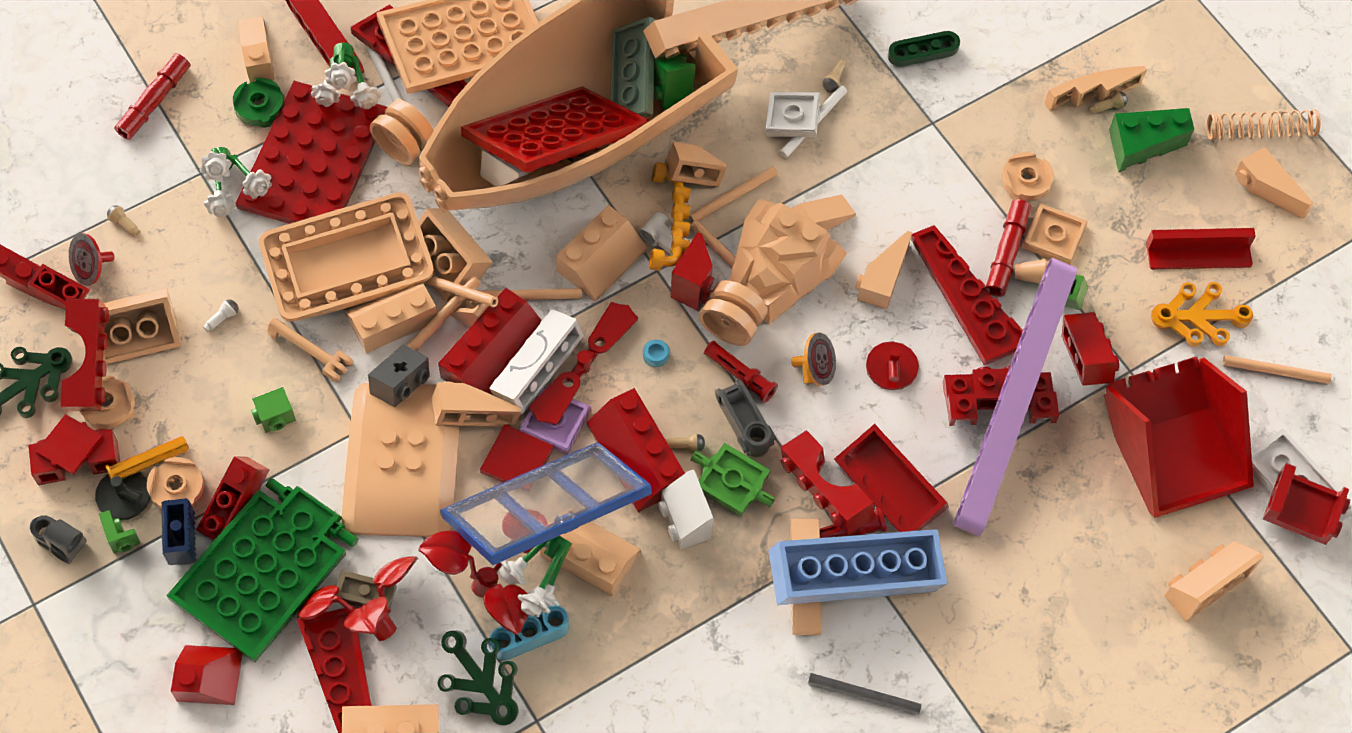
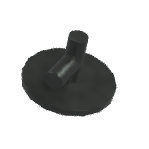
[95,472,151,520]

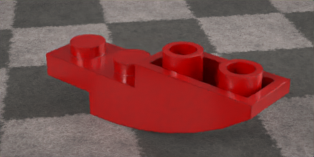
[0,244,90,309]

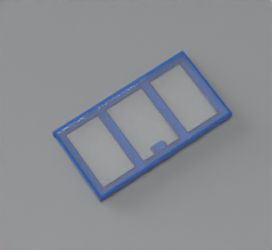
[440,442,652,565]

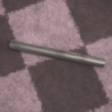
[808,673,922,715]

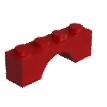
[60,299,109,411]
[780,430,875,535]

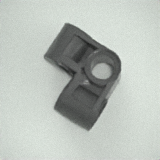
[30,515,87,564]

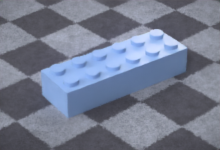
[768,529,947,606]

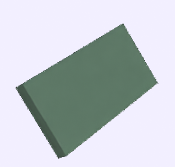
[610,17,655,118]

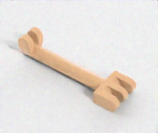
[267,318,354,382]

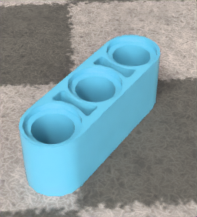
[490,605,569,661]

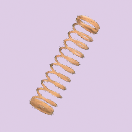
[1206,109,1321,141]

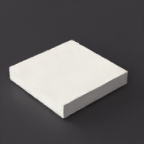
[765,92,820,137]

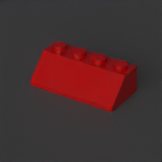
[438,288,542,395]
[587,388,685,512]

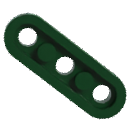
[888,31,960,67]

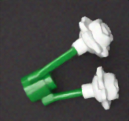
[311,43,381,109]
[200,147,272,217]
[499,536,572,617]

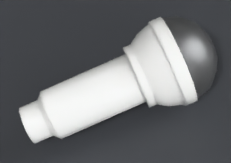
[203,299,239,332]

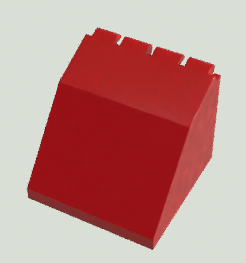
[1103,357,1254,518]

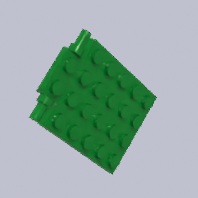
[166,478,359,663]

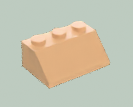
[556,205,647,302]
[418,208,493,301]
[344,283,437,354]
[103,288,181,364]
[540,510,641,596]
[1165,541,1264,622]

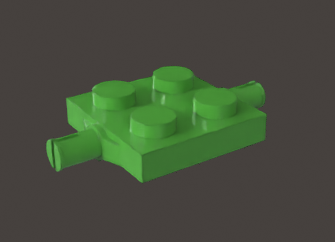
[690,443,775,517]

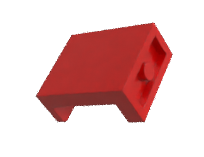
[1262,463,1350,545]

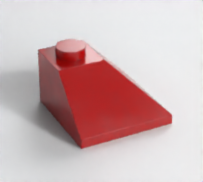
[171,645,242,705]

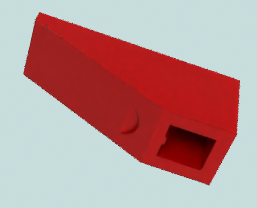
[196,456,270,540]

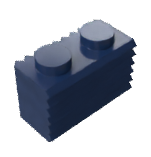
[161,498,197,565]

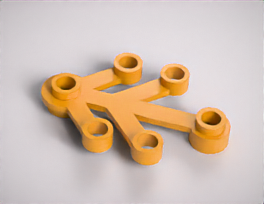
[1151,282,1253,347]

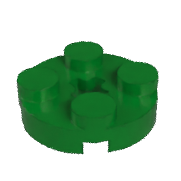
[233,78,284,128]

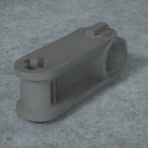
[715,379,776,457]

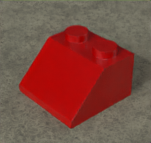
[671,232,714,311]

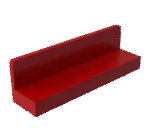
[1146,228,1256,270]

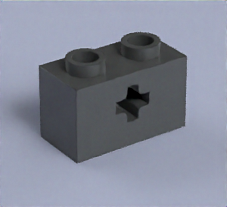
[368,344,430,407]

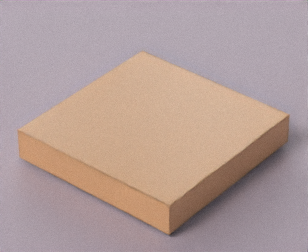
[1021,203,1088,265]

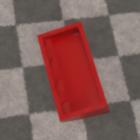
[834,423,949,532]

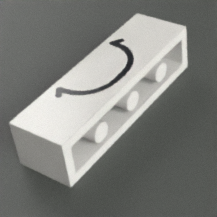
[489,309,584,415]

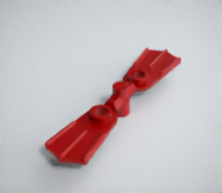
[529,302,638,426]

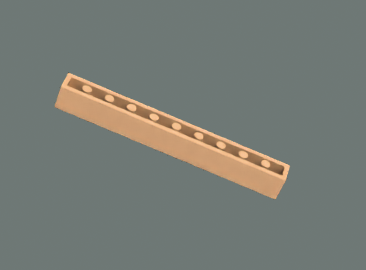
[643,0,859,59]

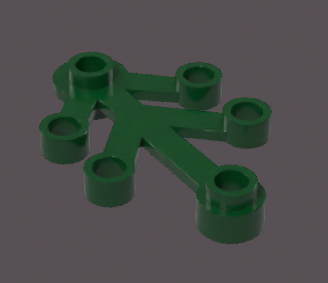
[0,347,72,418]
[437,630,519,726]

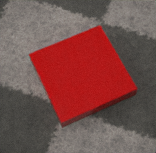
[480,424,554,494]

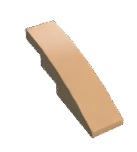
[1044,66,1147,111]
[790,519,821,635]

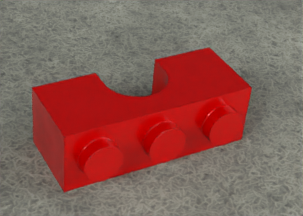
[28,429,120,485]

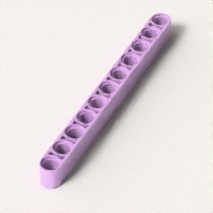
[953,258,1077,537]

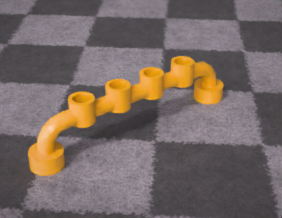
[649,161,690,271]

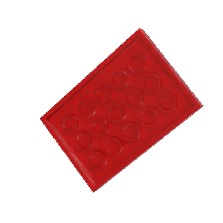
[236,80,388,224]
[461,86,649,173]

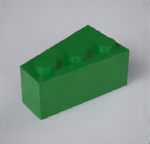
[653,54,696,110]
[1109,108,1194,172]

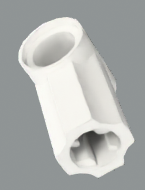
[639,212,692,255]

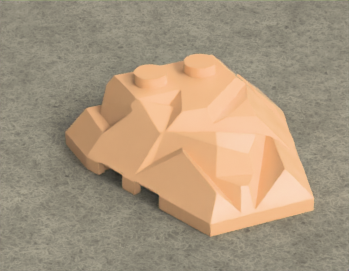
[729,199,847,324]

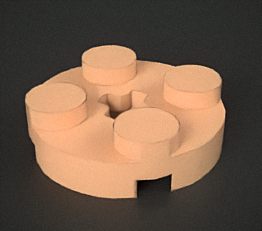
[1001,152,1054,201]
[80,375,135,430]
[147,457,205,509]

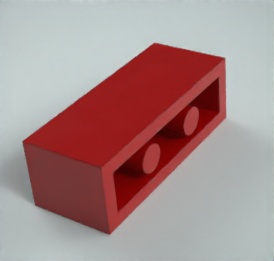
[1061,312,1119,386]

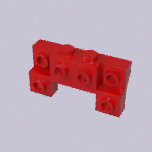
[943,366,1059,426]

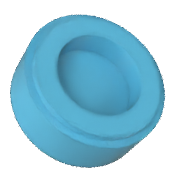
[643,339,670,367]

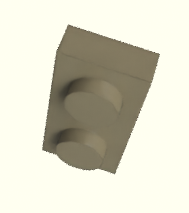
[336,570,397,609]

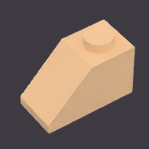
[665,141,727,187]

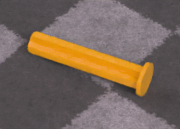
[105,436,189,480]

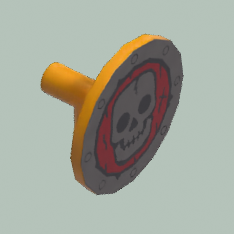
[791,332,836,386]

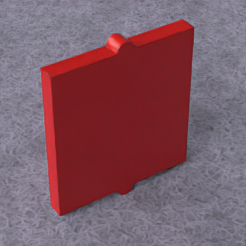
[35,414,103,475]

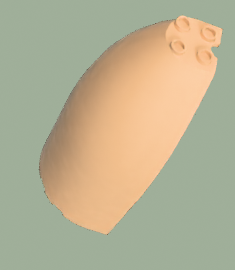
[419,0,738,212]

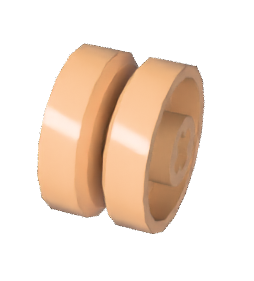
[369,99,434,165]
[699,280,768,346]

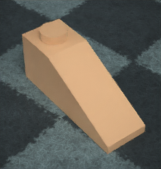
[238,17,275,82]
[1235,147,1314,218]
[791,195,856,230]
[855,231,913,309]
[432,381,521,427]

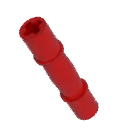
[114,53,191,140]
[985,199,1031,297]

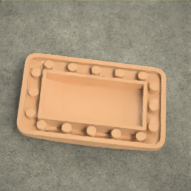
[259,192,434,321]
[342,383,461,537]

